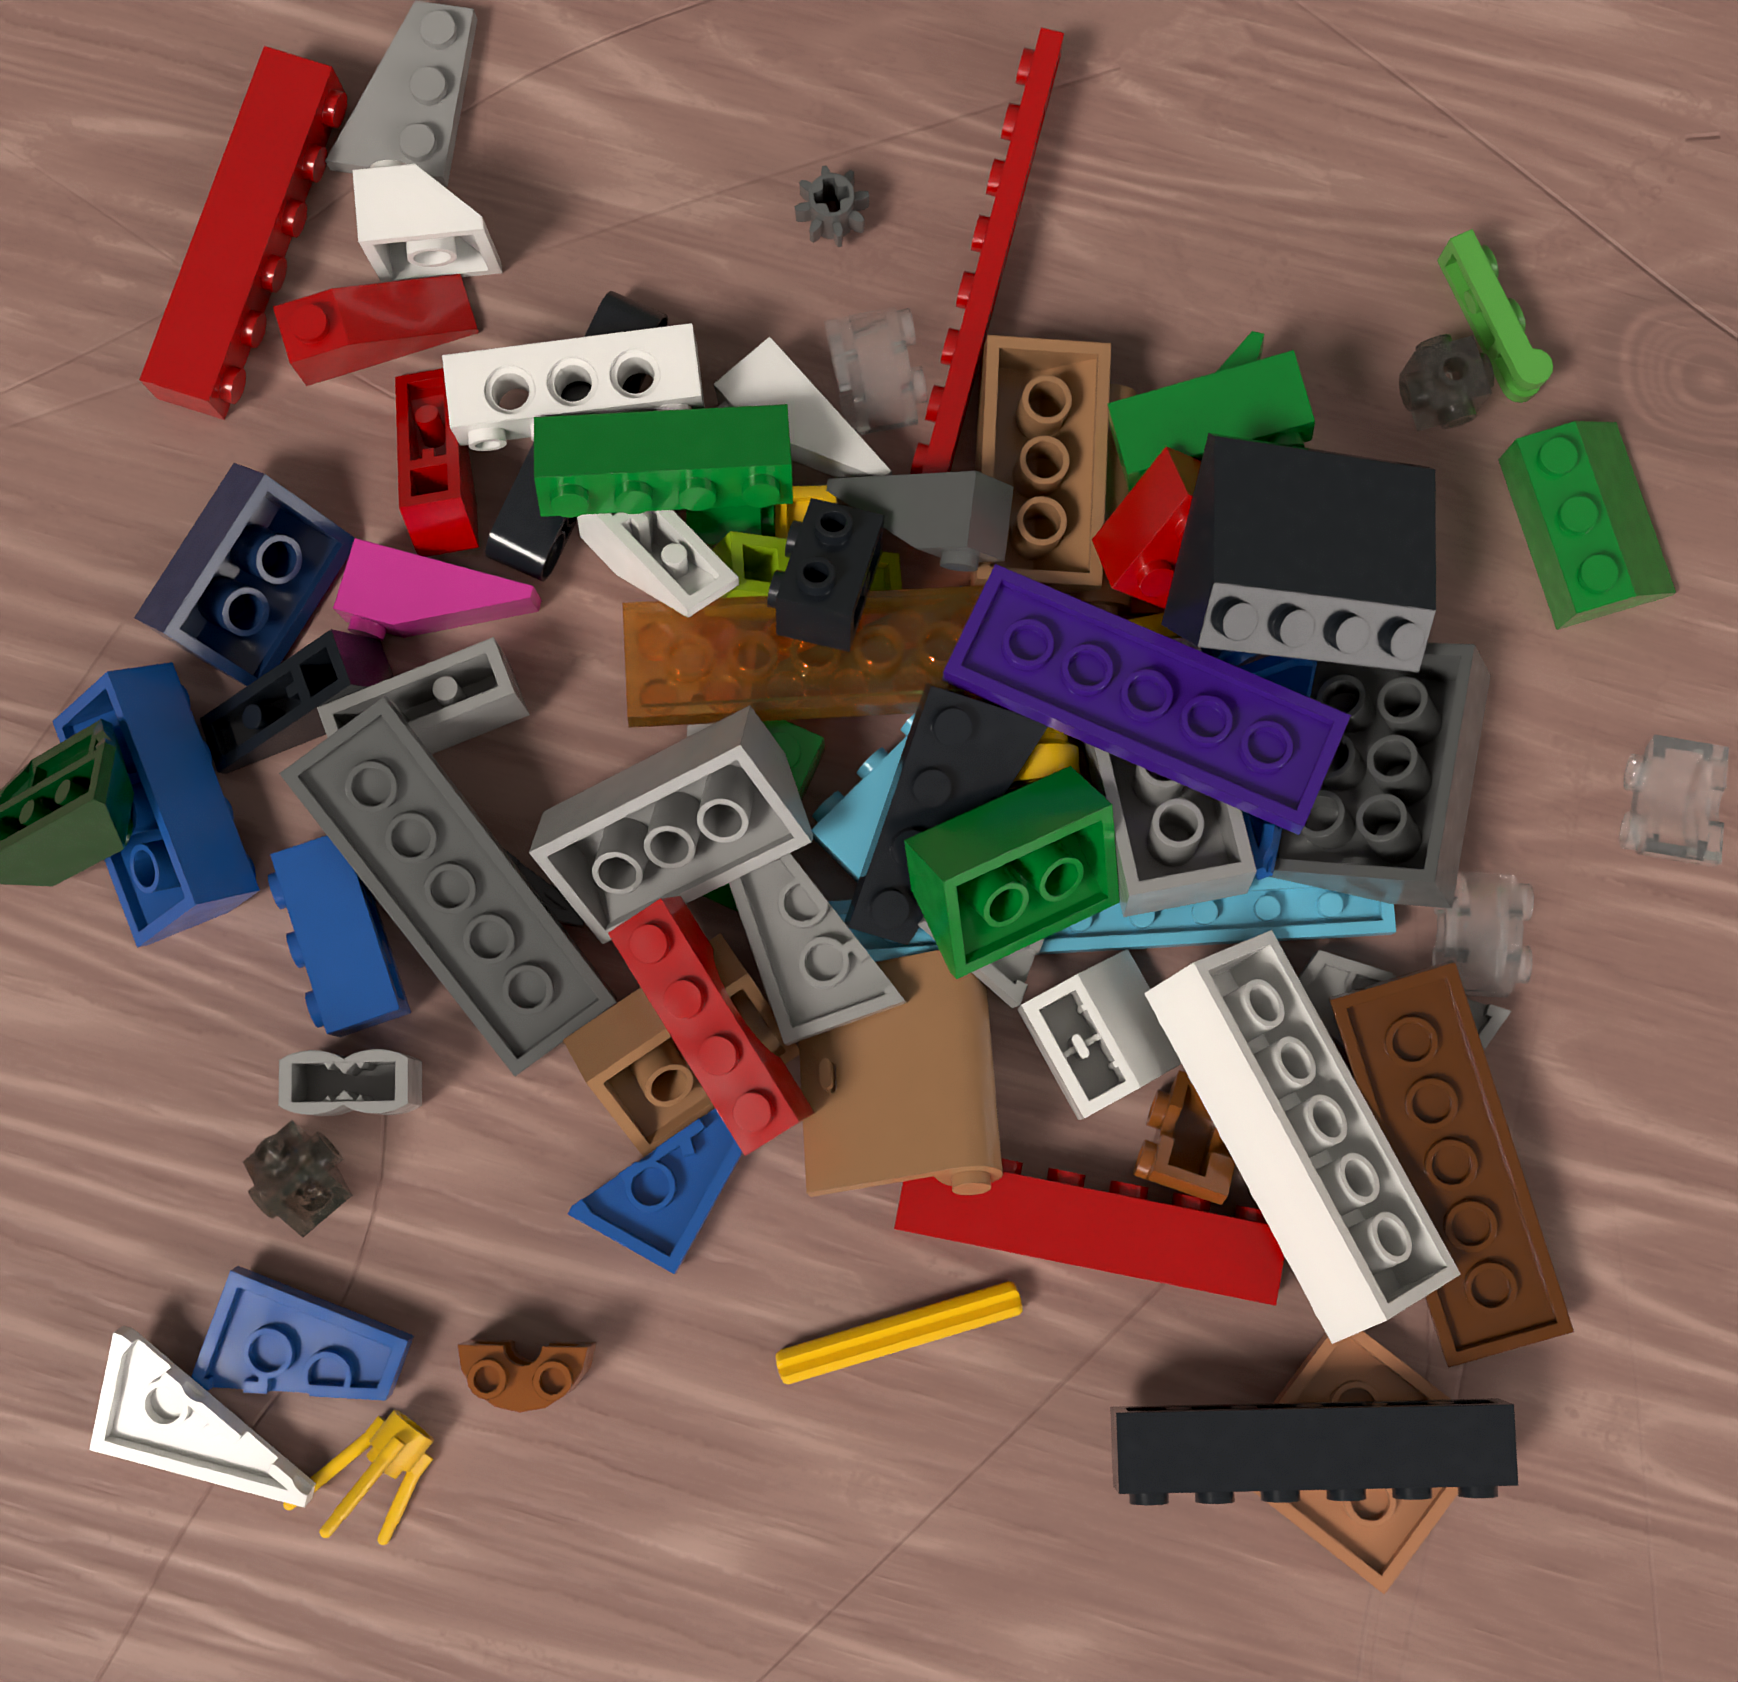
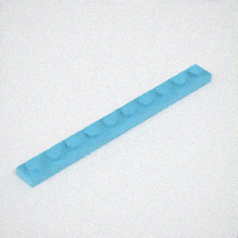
[828,877,1396,962]

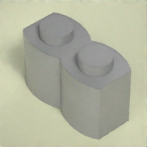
[278,1049,422,1116]

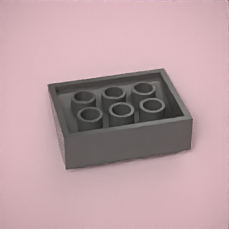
[1269,643,1491,909]

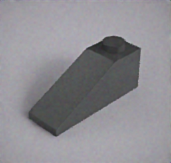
[826,471,1014,572]

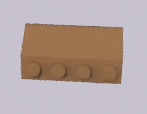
[969,335,1111,596]

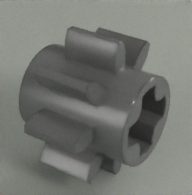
[794,165,869,247]

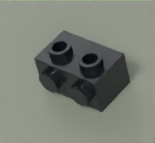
[767,498,885,652]

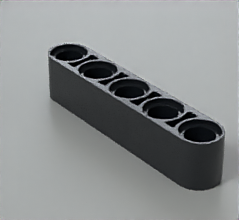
[485,291,668,582]

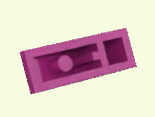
[333,538,542,641]

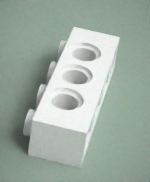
[442,323,705,451]

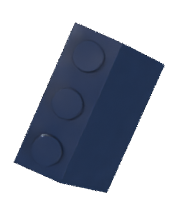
[134,463,355,687]

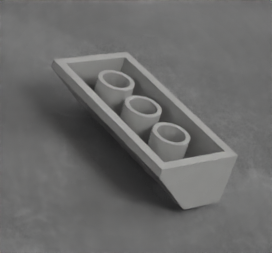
[529,705,813,944]

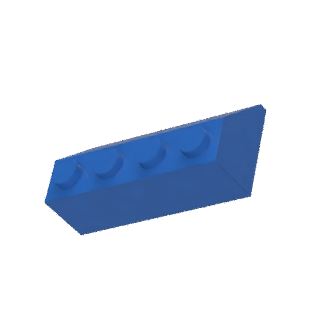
[52,662,260,948]

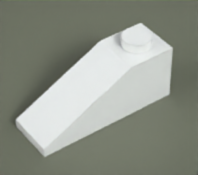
[714,337,892,478]
[577,510,739,618]

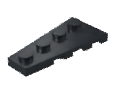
[844,682,1048,945]

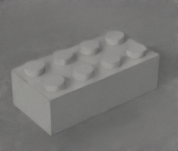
[1082,637,1257,917]

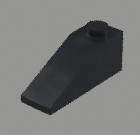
[200,629,394,774]

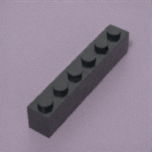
[1110,1398,1518,1506]

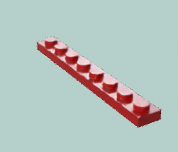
[910,27,1064,474]

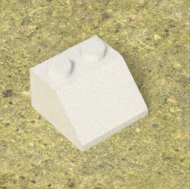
[352,160,502,283]

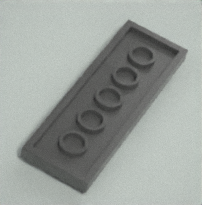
[279,695,617,1076]

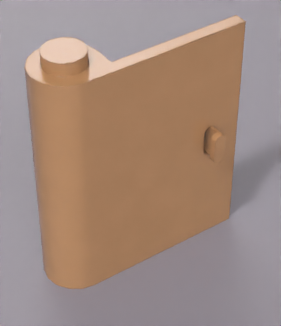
[799,950,1003,1197]

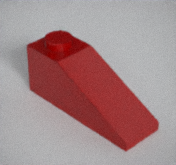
[273,274,479,386]
[395,368,479,557]

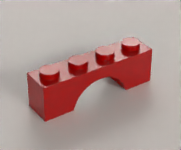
[608,896,815,1156]

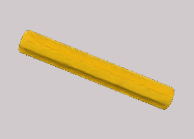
[775,1281,1023,1384]

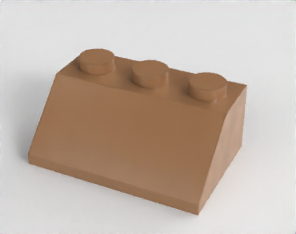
[563,933,799,1157]

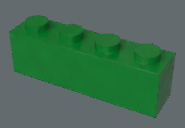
[534,404,793,518]

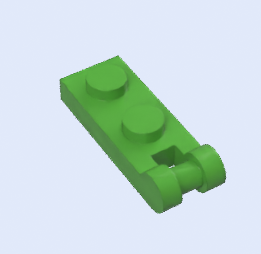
[1437,229,1553,403]

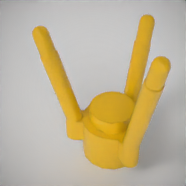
[283,1409,434,1545]

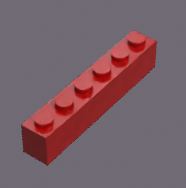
[139,46,347,420]
[894,1158,1285,1306]

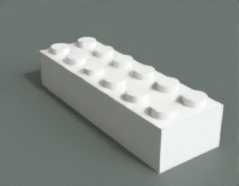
[1144,930,1461,1344]

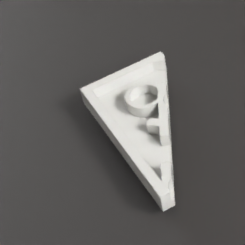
[89,1326,316,1508]

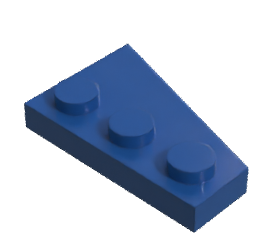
[191,1266,414,1401]

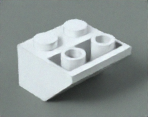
[1017,949,1182,1120]

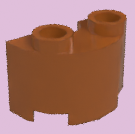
[1133,1070,1235,1205]
[457,1339,597,1413]

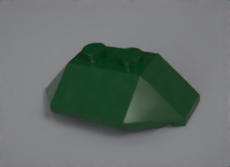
[0,719,134,887]

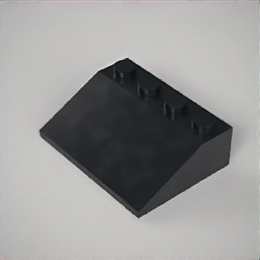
[1161,433,1436,672]

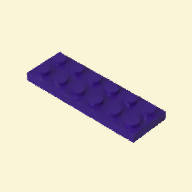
[942,564,1351,835]

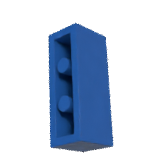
[268,835,411,1037]

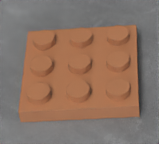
[1253,1331,1458,1595]

